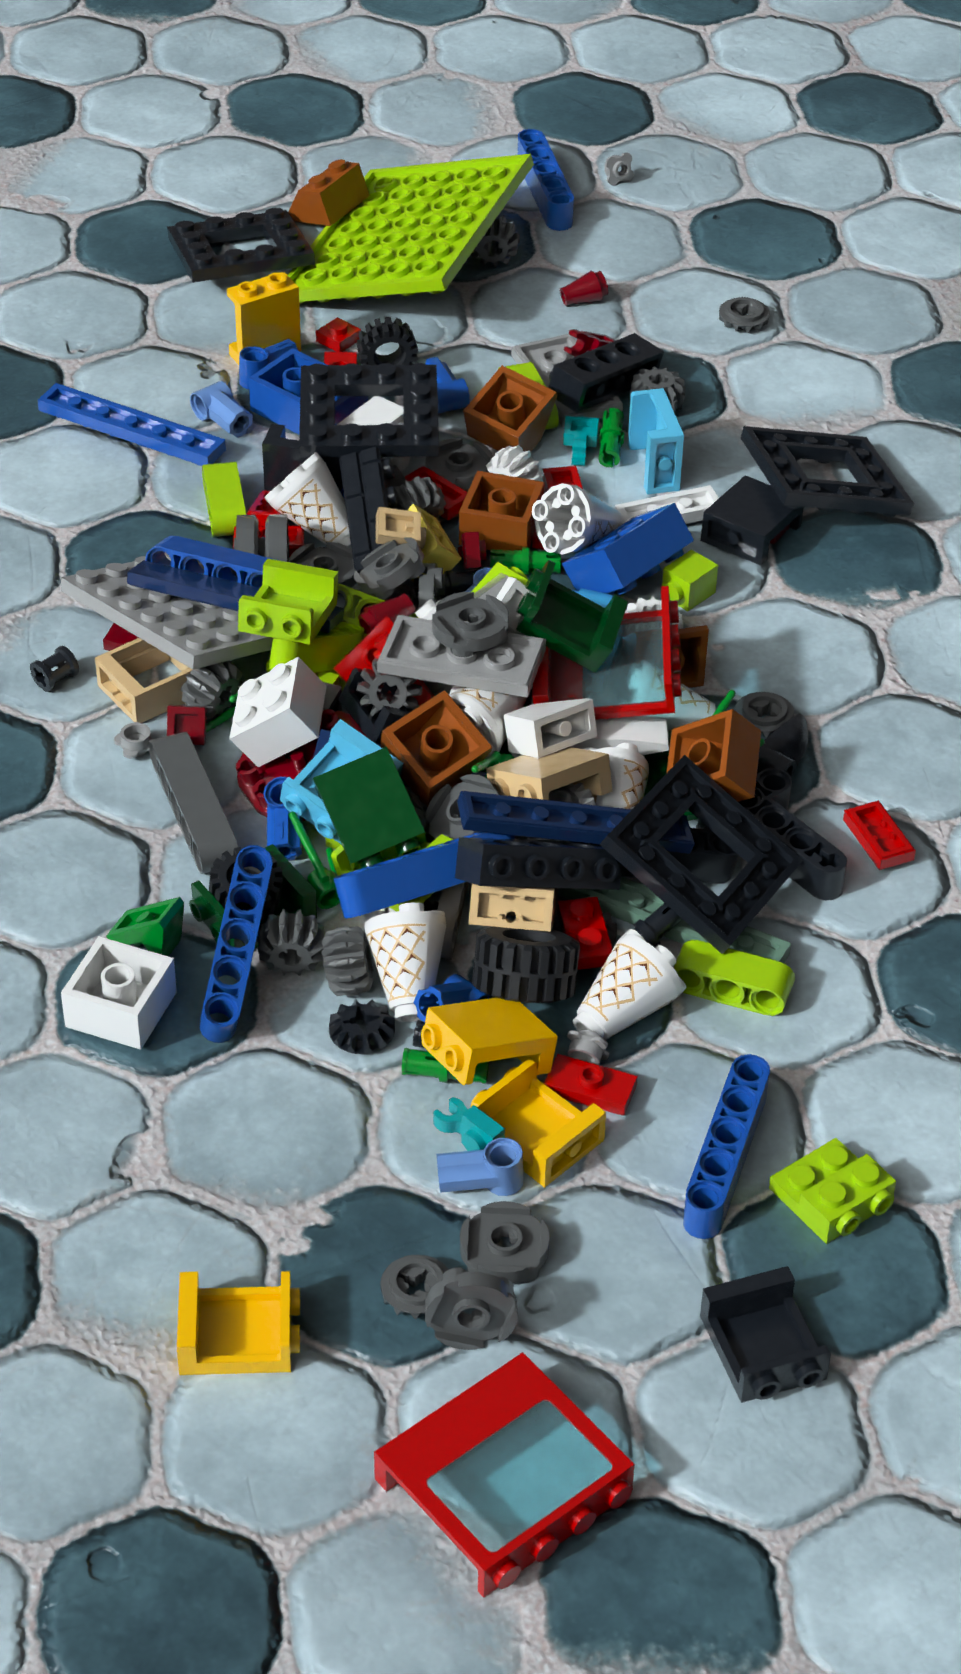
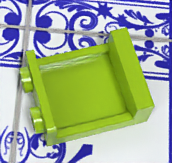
[238,558,338,645]

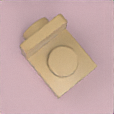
[376,507,426,549]

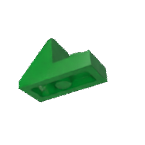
[106,897,184,956]

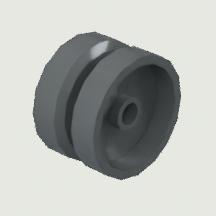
[234,514,289,577]

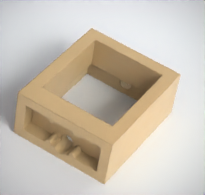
[95,638,193,723]
[469,884,558,932]

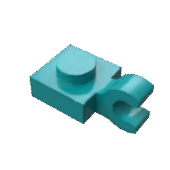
[563,416,599,466]
[433,1097,505,1151]

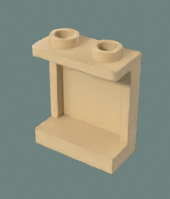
[486,747,613,800]

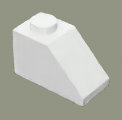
[504,698,597,758]

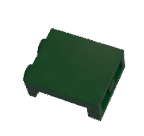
[516,560,628,673]
[313,747,426,871]
[189,844,317,949]

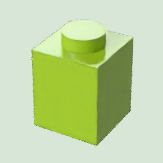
[662,549,718,612]

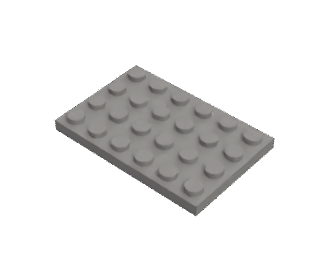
[61,552,273,670]

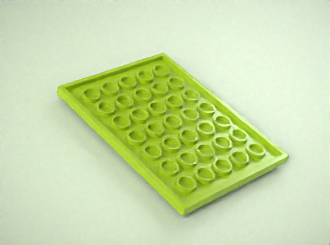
[288,154,534,304]

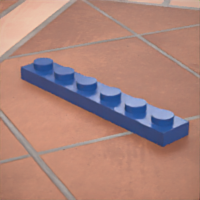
[38,383,226,466]

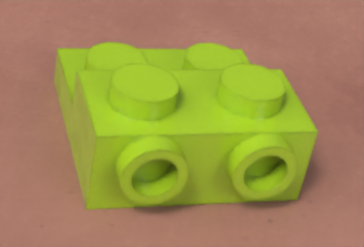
[769,1138,896,1244]

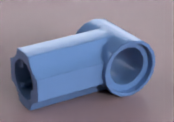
[190,381,253,438]
[436,1138,524,1196]

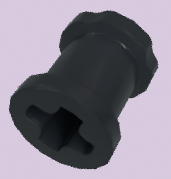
[30,646,79,692]

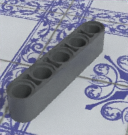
[149,732,238,874]

